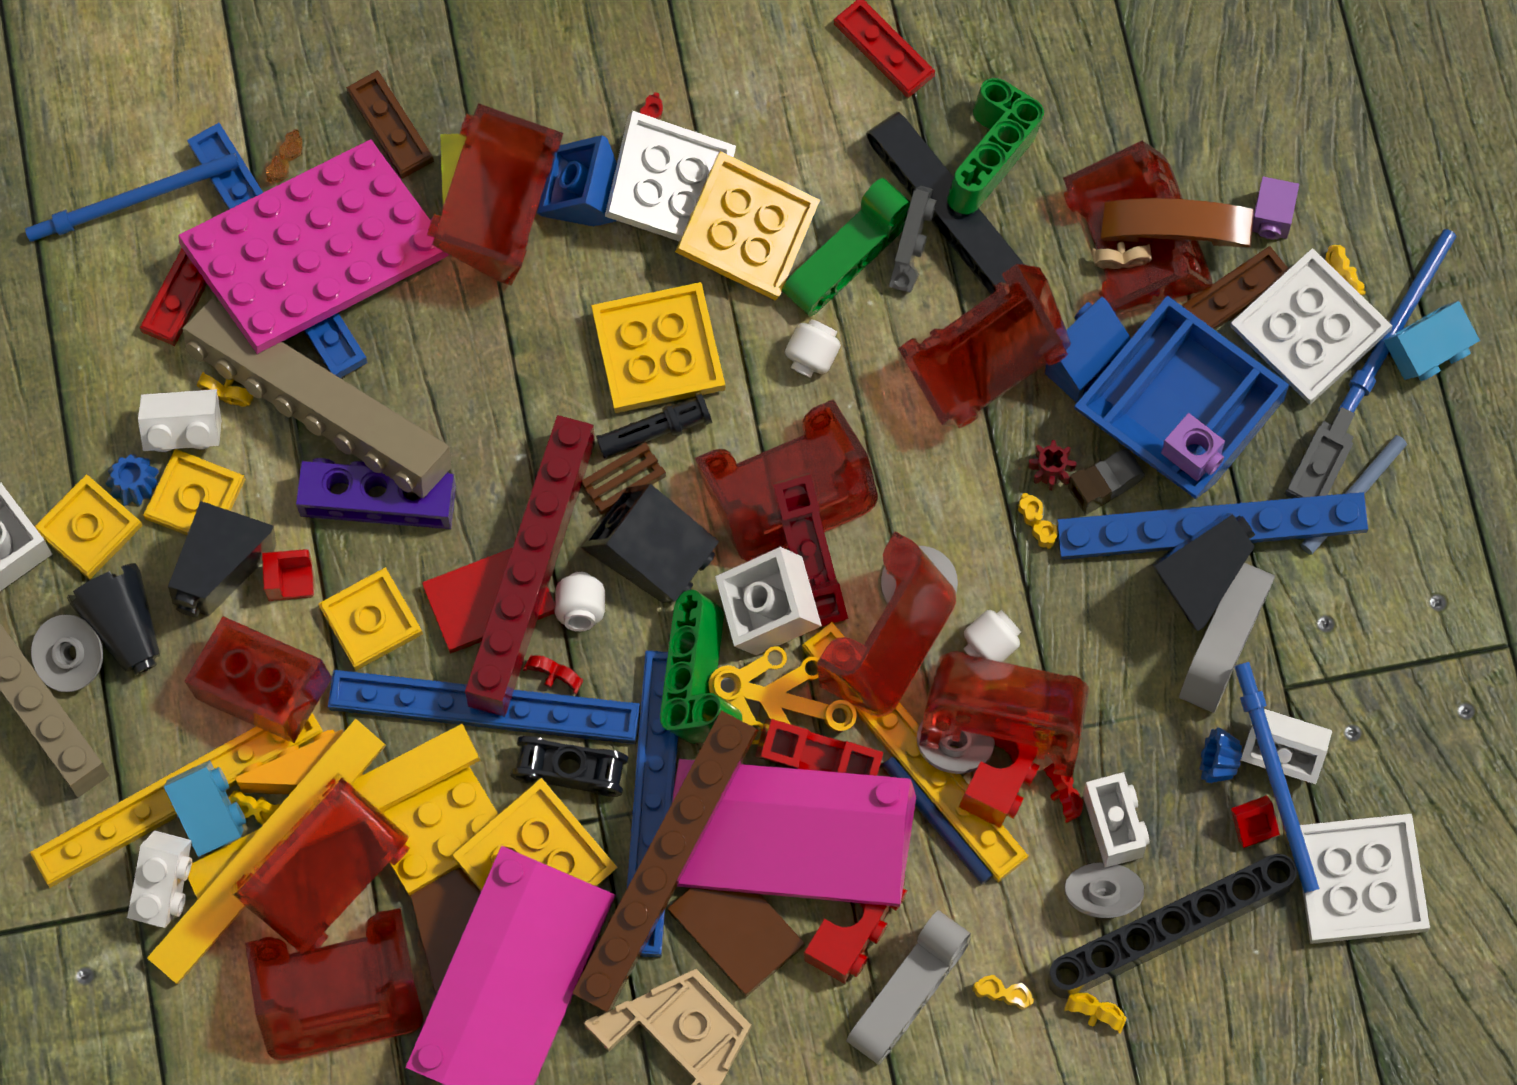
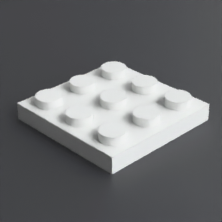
[605,111,736,241]
[1231,248,1392,405]
[1300,814,1430,944]

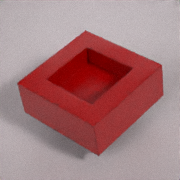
[1231,795,1280,848]

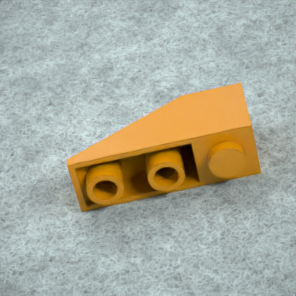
[235,729,363,794]

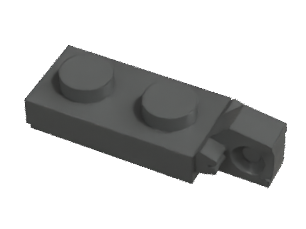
[889,186,937,292]
[1284,407,1355,498]

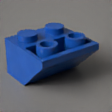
[1045,297,1131,403]

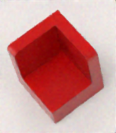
[262,549,314,601]

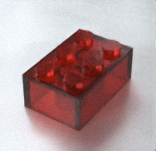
[184,616,332,743]

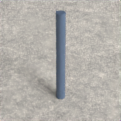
[1300,435,1407,555]

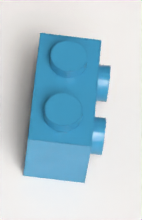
[1383,301,1480,381]
[164,760,246,857]

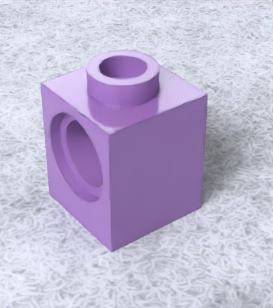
[1252,176,1299,239]
[1161,413,1225,481]

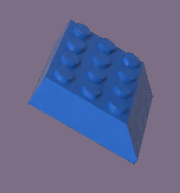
[1074,295,1289,499]

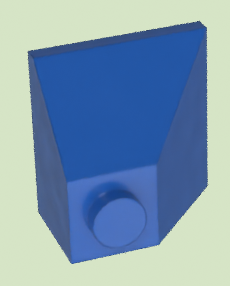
[537,135,617,227]

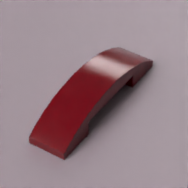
[772,473,849,627]

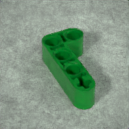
[947,78,1044,214]
[782,178,911,317]
[660,590,743,744]

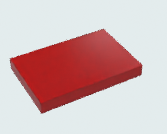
[422,547,555,654]

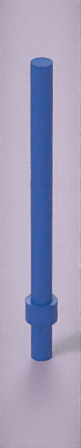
[25,153,240,242]
[1338,229,1457,413]
[1234,662,1320,893]

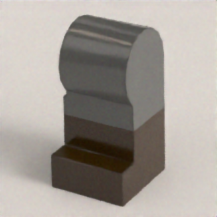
[1068,449,1145,516]

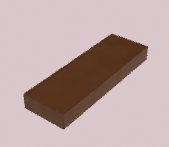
[346,70,434,179]
[1181,246,1289,330]

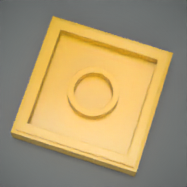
[143,449,246,535]
[35,474,143,580]
[318,567,423,671]

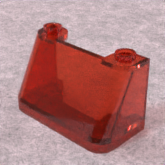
[427,103,564,286]
[1063,140,1212,315]
[898,264,1071,428]
[695,399,878,561]
[817,531,956,717]
[919,651,1090,777]
[231,772,410,954]
[245,908,423,1061]

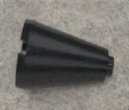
[67,563,160,675]

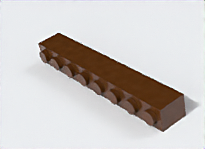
[572,710,759,1012]

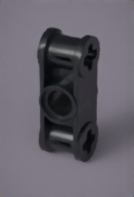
[510,736,629,797]

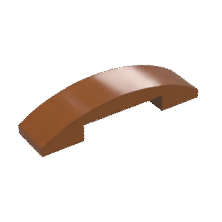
[1101,198,1254,247]

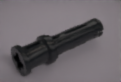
[596,392,712,459]

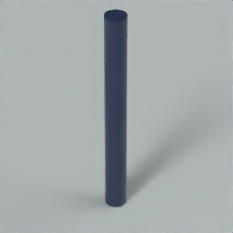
[882,757,993,885]

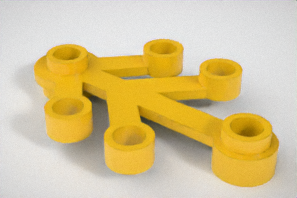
[708,646,857,745]

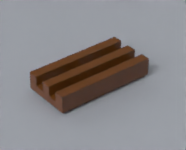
[581,442,666,515]

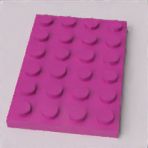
[178,139,450,354]

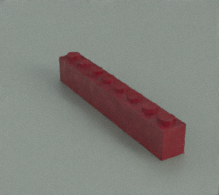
[465,415,595,717]

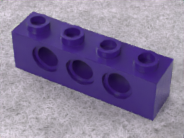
[296,458,456,529]

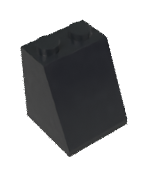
[581,484,719,603]
[168,501,276,617]
[1151,513,1255,631]

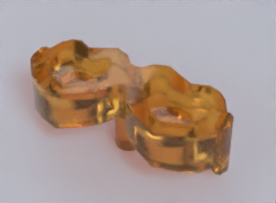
[265,129,303,183]

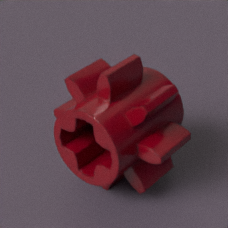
[1028,440,1077,491]

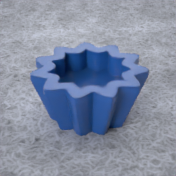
[105,454,159,506]
[1199,727,1242,783]

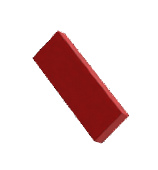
[834,0,935,98]
[139,248,207,346]

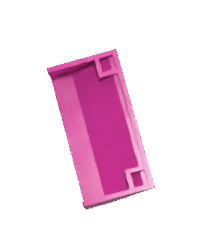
[672,759,916,907]
[405,846,616,1085]

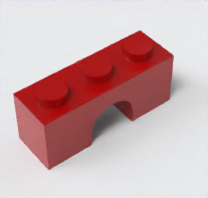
[959,697,1056,828]
[755,719,884,776]
[804,878,908,984]

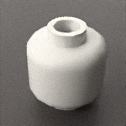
[785,319,841,378]
[555,572,605,632]
[963,610,1021,667]

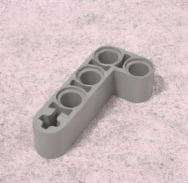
[1179,563,1275,713]
[846,910,971,1065]

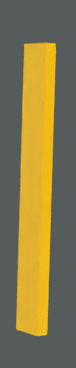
[802,622,1029,882]
[30,699,323,888]
[147,719,386,984]
[188,724,481,899]

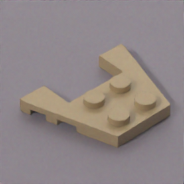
[584,969,751,1085]

